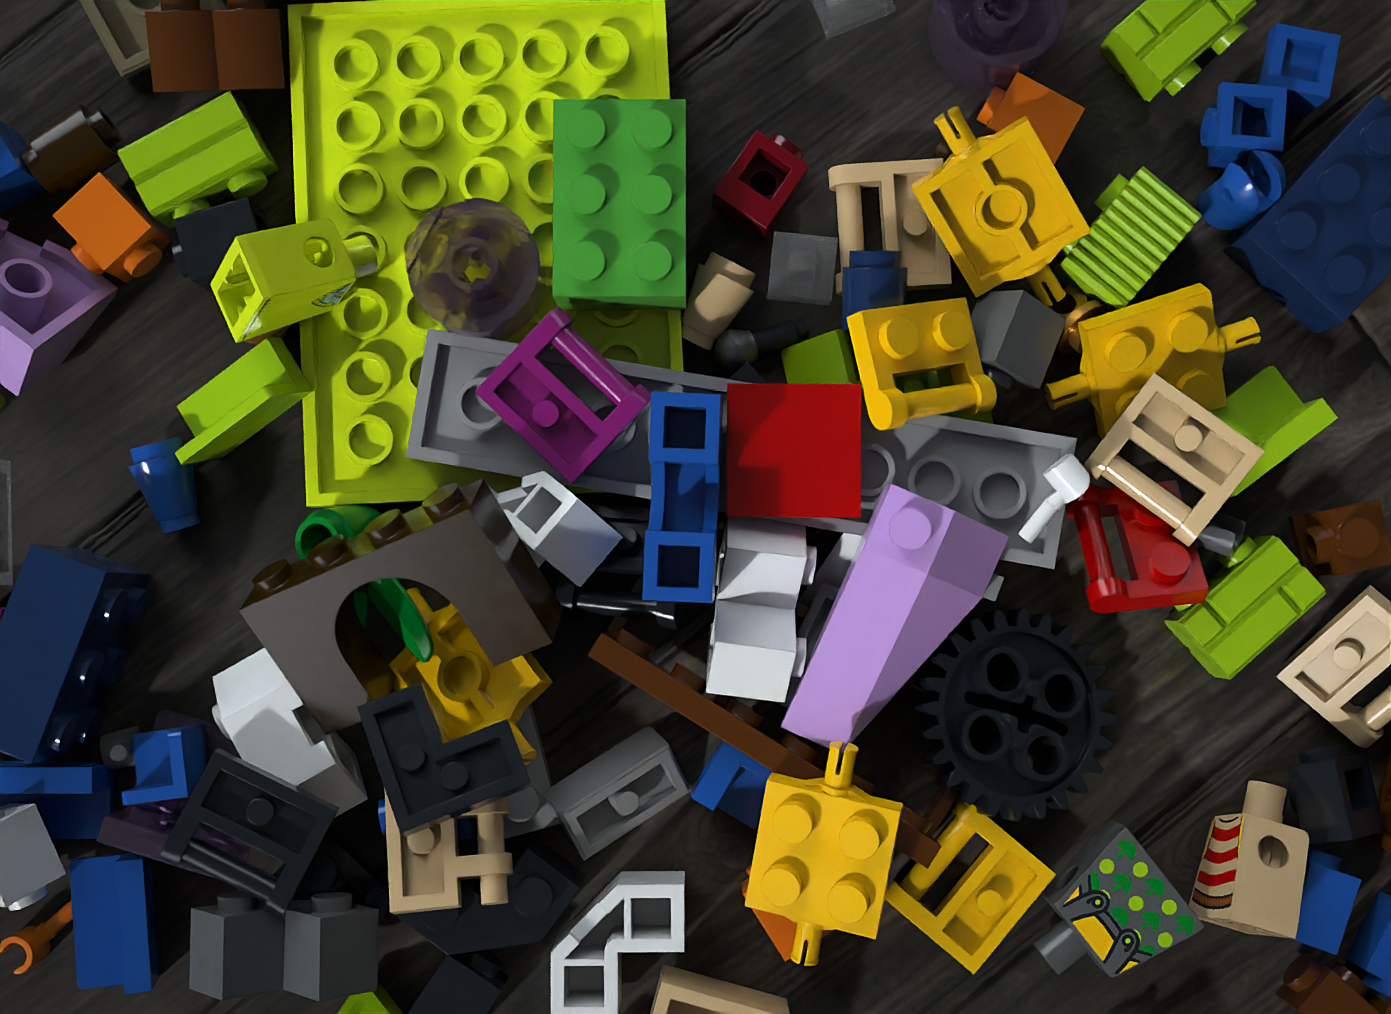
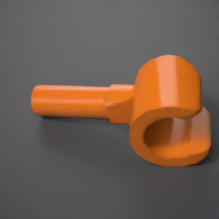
[0,900,73,974]

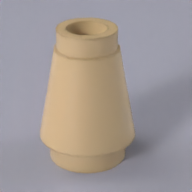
[681,252,756,351]

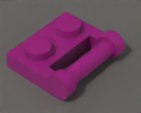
[474,307,651,484]

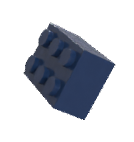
[1223,94,1391,335]
[0,544,151,764]

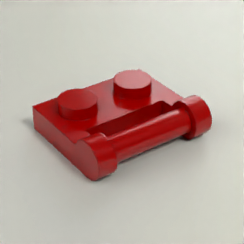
[1065,480,1209,613]

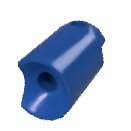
[1197,150,1286,230]

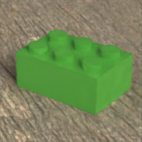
[552,99,686,310]

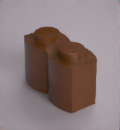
[145,0,288,93]

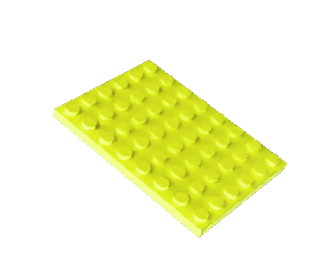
[287,0,684,508]

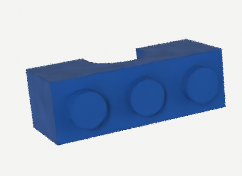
[642,392,723,603]

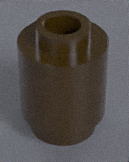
[20,104,123,194]

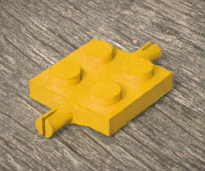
[911,106,1091,307]
[1044,283,1261,439]
[389,588,553,766]
[745,741,904,966]

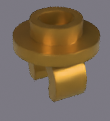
[1049,285,1108,355]

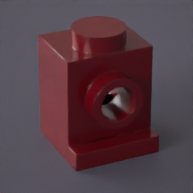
[712,130,809,242]

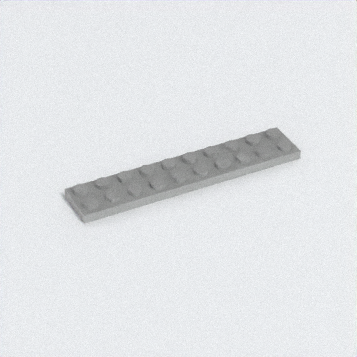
[406,328,1077,569]

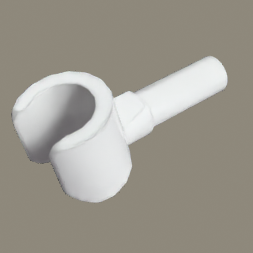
[1018,453,1090,543]

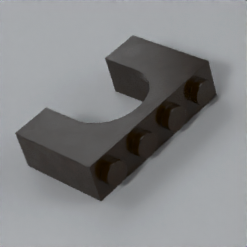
[239,478,563,735]

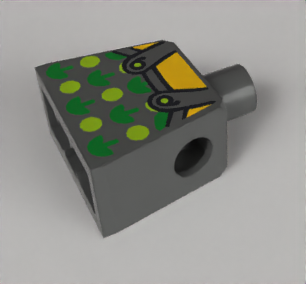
[1033,818,1205,978]

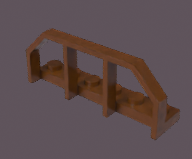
[588,559,959,869]

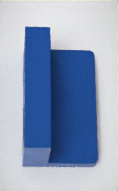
[0,761,115,839]
[69,850,160,995]

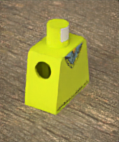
[210,218,377,343]

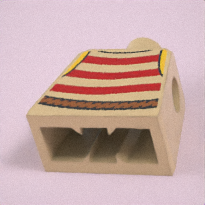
[1189,780,1310,939]

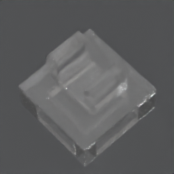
[767,231,838,306]

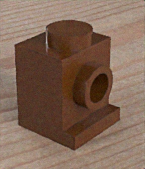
[1288,499,1391,576]
[1275,953,1391,1014]

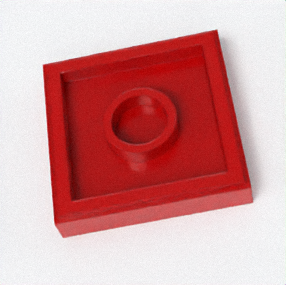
[727,383,861,518]

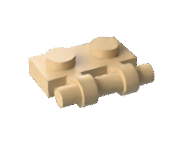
[384,788,513,914]

